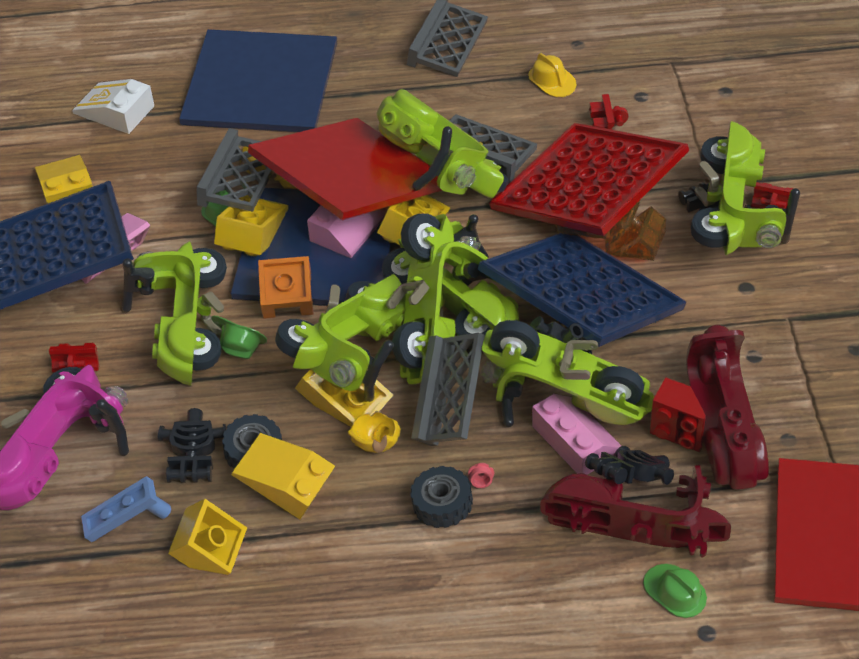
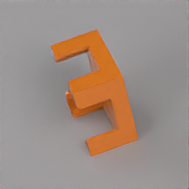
[258,256,314,319]

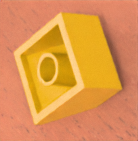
[168,499,247,575]

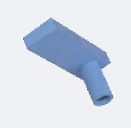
[81,476,171,542]

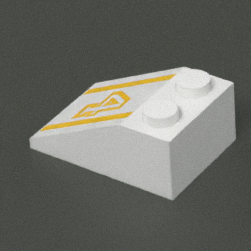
[72,79,154,134]

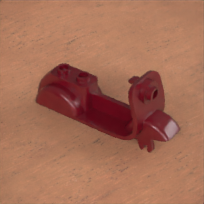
[686,325,769,490]
[540,465,731,558]

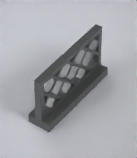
[407,0,488,77]
[449,114,537,183]
[197,128,273,212]
[411,333,485,446]

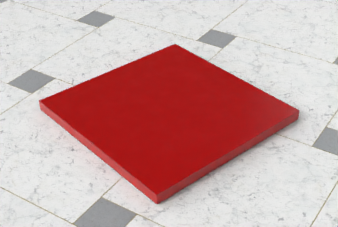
[248,118,442,220]
[489,123,689,236]
[774,458,859,611]

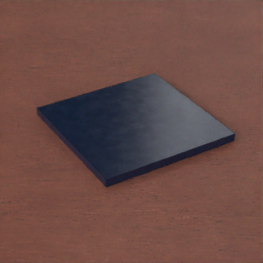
[179,29,337,132]
[0,181,134,310]
[231,188,392,306]
[477,230,686,347]

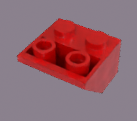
[650,377,706,452]

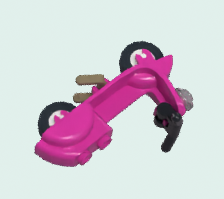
[0,365,129,510]

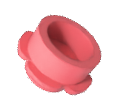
[468,463,494,488]

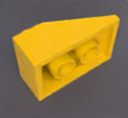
[35,155,93,204]
[214,195,288,256]
[377,195,450,245]
[295,369,393,427]
[231,433,335,520]

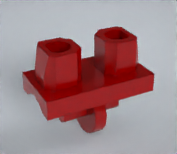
[589,94,629,130]
[751,182,794,209]
[49,342,100,373]

